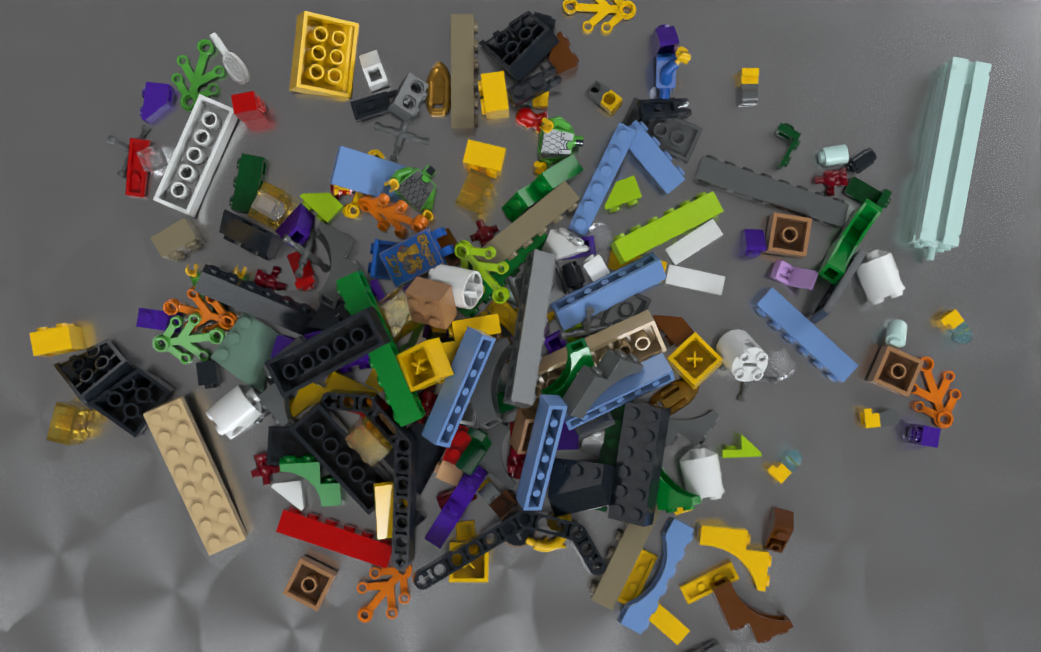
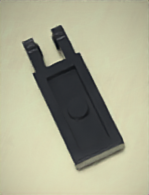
[506,66,562,107]
[350,90,406,122]
[637,97,692,120]

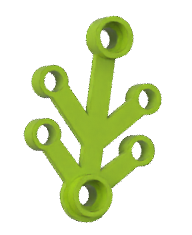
[454,240,510,304]

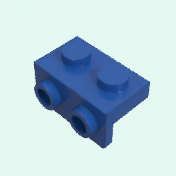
[368,239,399,280]

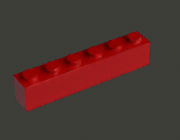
[276,506,392,569]

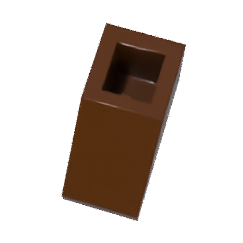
[548,31,579,77]
[437,228,461,267]
[652,315,694,347]
[763,507,794,553]

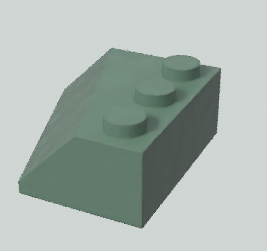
[211,312,280,393]

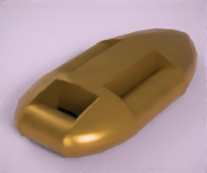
[426,61,451,116]
[649,379,700,416]

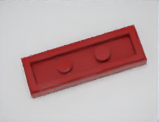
[125,138,151,197]

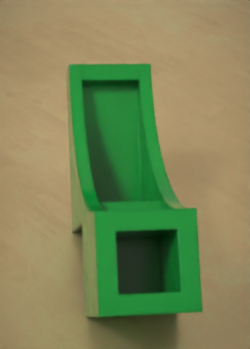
[541,338,595,398]
[280,454,341,506]

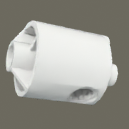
[856,250,905,305]
[428,264,483,309]
[716,329,768,382]
[205,384,264,439]
[679,448,725,502]

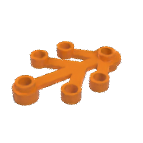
[358,193,429,238]
[163,286,238,333]
[910,357,961,428]
[356,561,412,623]

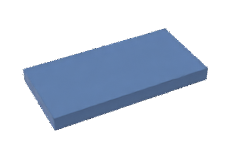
[329,146,407,203]

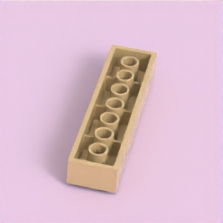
[507,310,667,409]
[143,395,247,556]

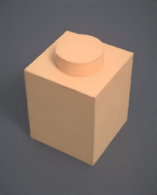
[434,460,463,487]

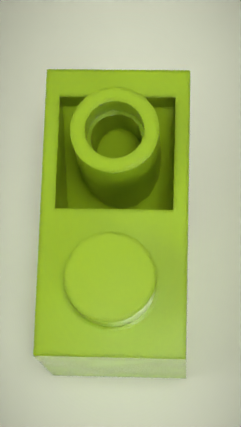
[603,175,642,213]
[300,193,344,225]

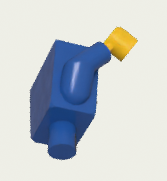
[655,46,691,99]

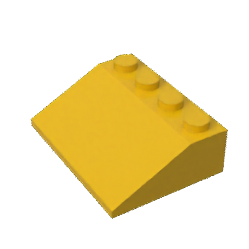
[289,11,359,99]

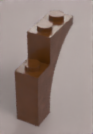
[709,576,793,644]

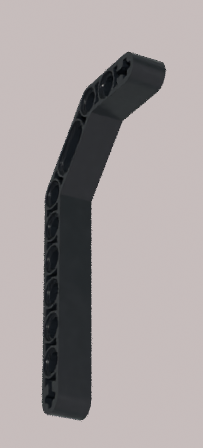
[321,389,418,570]
[412,509,606,590]

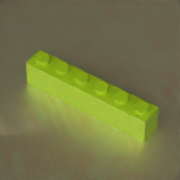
[610,191,724,265]

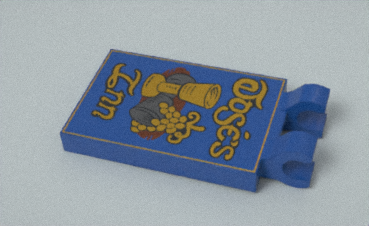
[379,227,454,288]

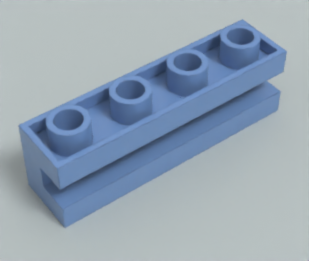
[629,120,685,194]

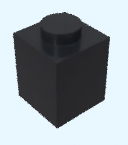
[196,360,222,389]

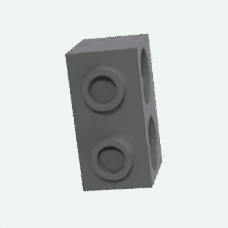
[387,72,429,121]

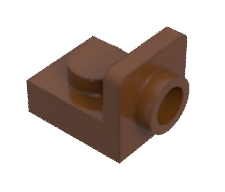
[488,488,518,519]

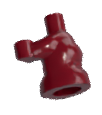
[814,167,848,197]
[470,219,499,248]
[254,266,286,291]
[416,390,438,424]
[506,445,526,478]
[251,452,281,485]

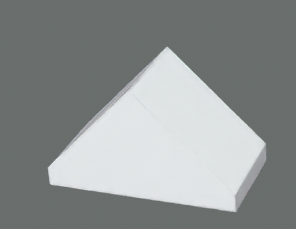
[271,479,307,511]

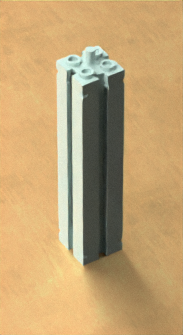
[908,57,992,261]

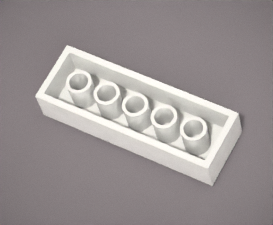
[153,94,238,218]

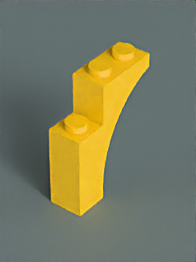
[437,313,501,384]
[289,371,377,417]
[697,523,772,591]

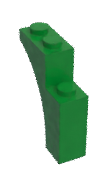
[501,154,584,223]
[818,198,883,284]
[656,466,701,513]

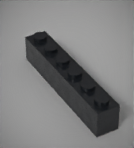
[194,264,315,336]

